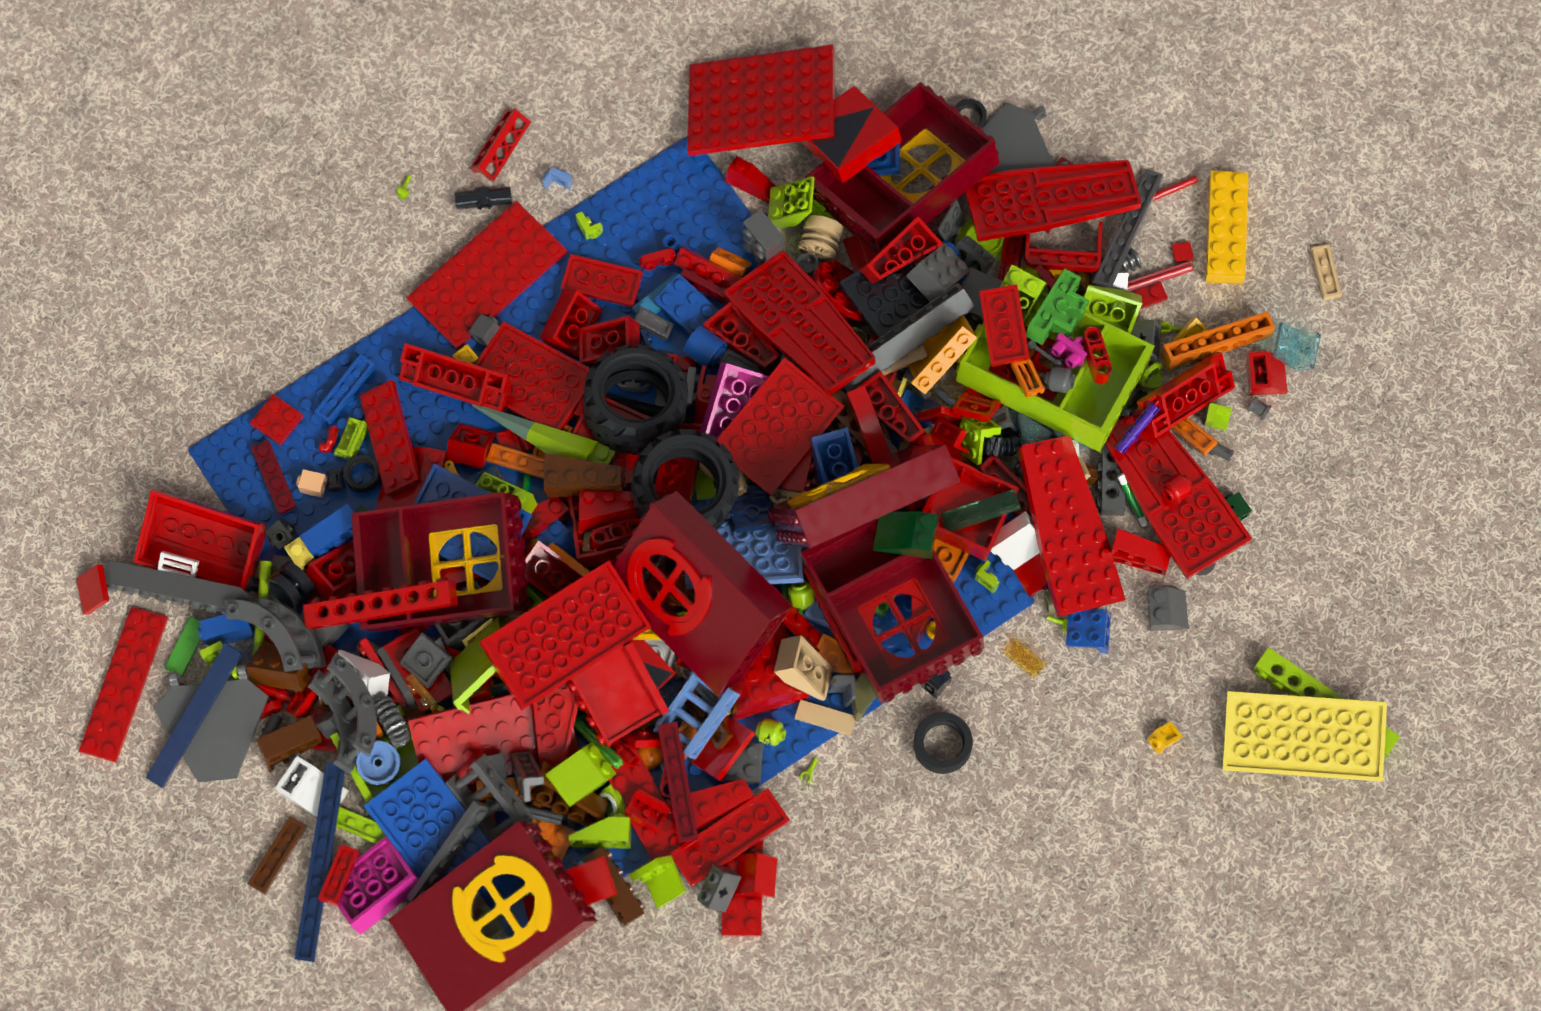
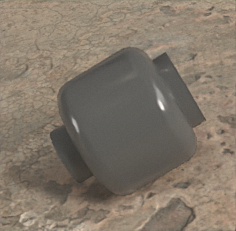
[1045,366,1075,393]

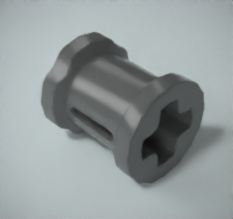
[1247,396,1272,420]

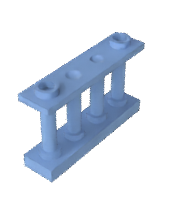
[653,671,740,759]

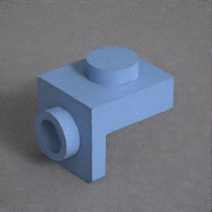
[542,167,573,190]

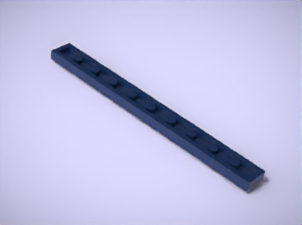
[294,762,345,963]

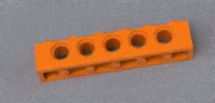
[1160,311,1275,371]

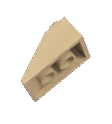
[774,635,833,701]

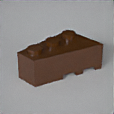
[245,640,311,692]
[256,716,322,773]

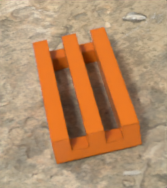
[1011,359,1045,398]

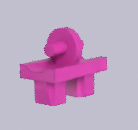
[1051,333,1087,369]

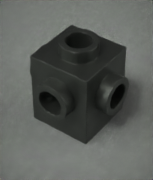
[265,517,298,550]

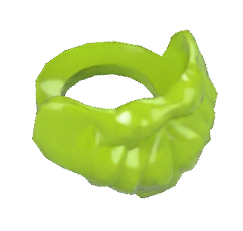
[1138,361,1163,389]

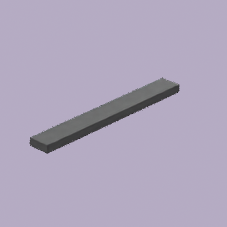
[1092,169,1163,288]

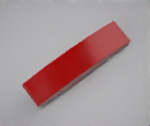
[846,385,890,463]

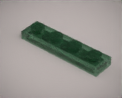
[941,489,1021,532]

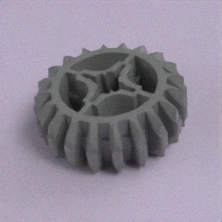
[373,696,410,748]

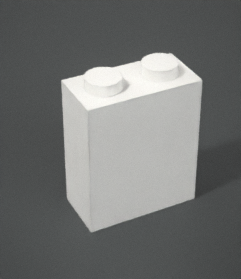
[991,512,1039,570]

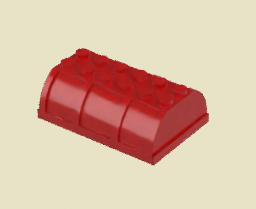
[133,489,266,592]
[730,623,809,721]

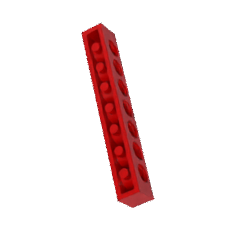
[303,578,458,630]

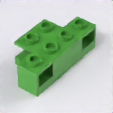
[1026,269,1090,345]

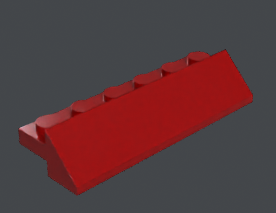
[398,343,511,412]
[1136,352,1235,438]

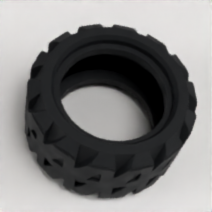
[583,344,688,455]
[631,429,739,529]

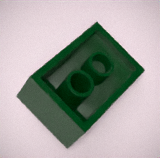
[873,511,938,559]

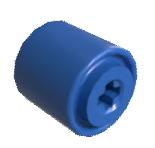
[683,325,727,370]

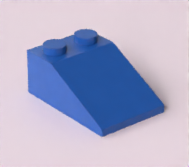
[811,427,858,485]

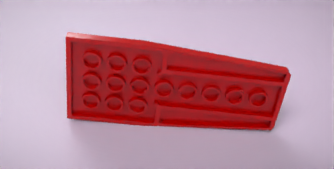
[965,160,1141,242]
[723,250,876,394]
[1105,409,1252,579]
[1018,436,1126,617]

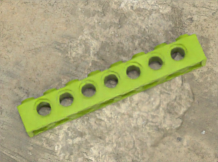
[1253,647,1401,759]

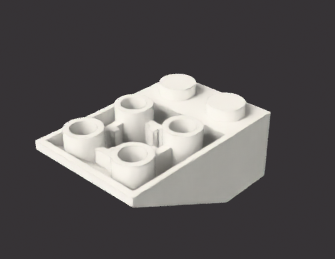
[334,650,390,702]
[275,756,349,817]

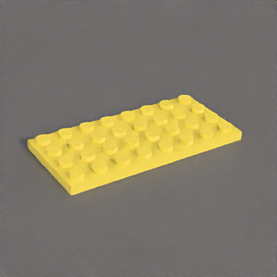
[1223,691,1387,782]

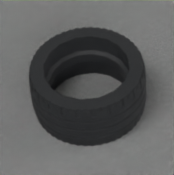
[913,712,973,774]

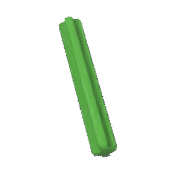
[574,721,623,768]

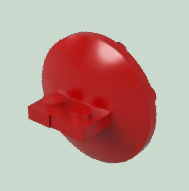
[813,260,864,321]

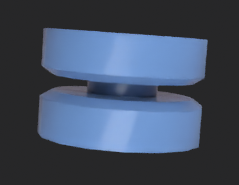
[356,741,402,786]

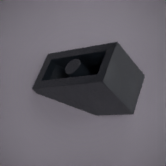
[921,670,952,699]

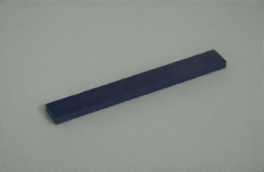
[146,643,243,788]

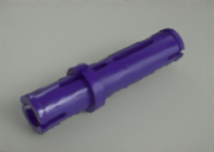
[1114,402,1161,454]

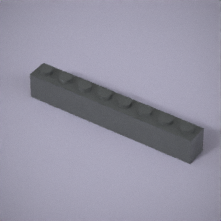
[844,283,975,392]
[104,560,248,616]

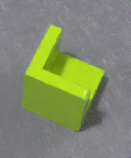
[1204,403,1232,431]

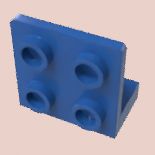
[1066,609,1111,653]

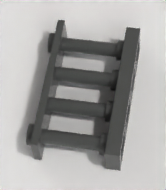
[445,754,534,842]

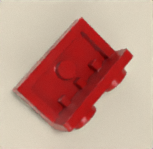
[623,788,672,834]

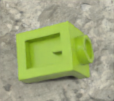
[576,212,603,240]
[975,560,999,593]

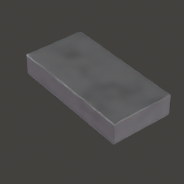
[634,307,674,341]

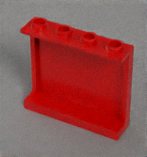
[567,642,669,747]

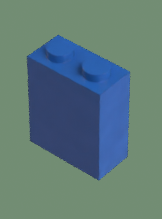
[198,615,254,646]

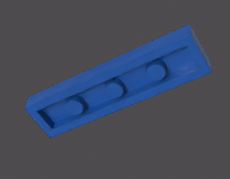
[314,354,376,425]

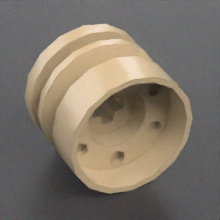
[798,215,844,261]

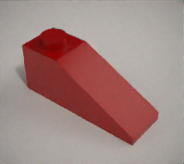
[725,156,776,204]

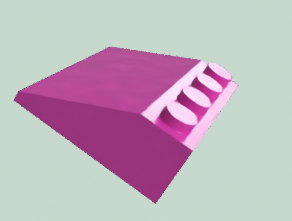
[700,362,769,439]
[338,836,419,935]

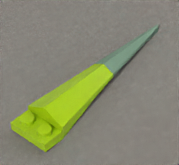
[472,404,617,465]

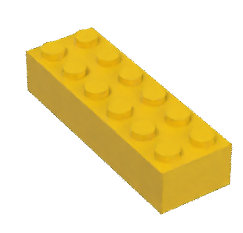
[1205,170,1249,285]

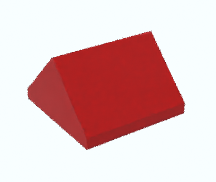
[735,853,778,898]

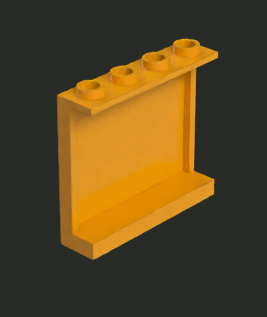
[907,315,977,394]

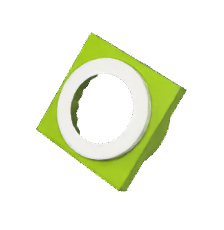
[598,785,625,817]

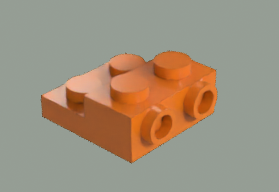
[532,819,576,862]

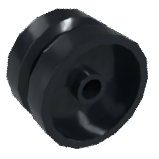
[266,561,316,611]

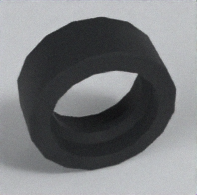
[955,98,987,128]
[343,455,381,493]

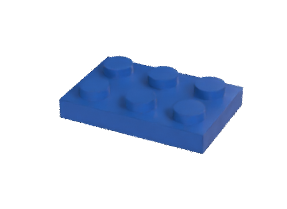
[653,274,719,336]

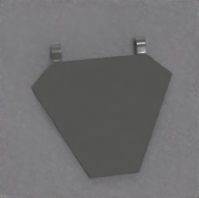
[951,103,1069,174]
[154,665,269,782]

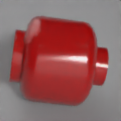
[1162,474,1191,503]

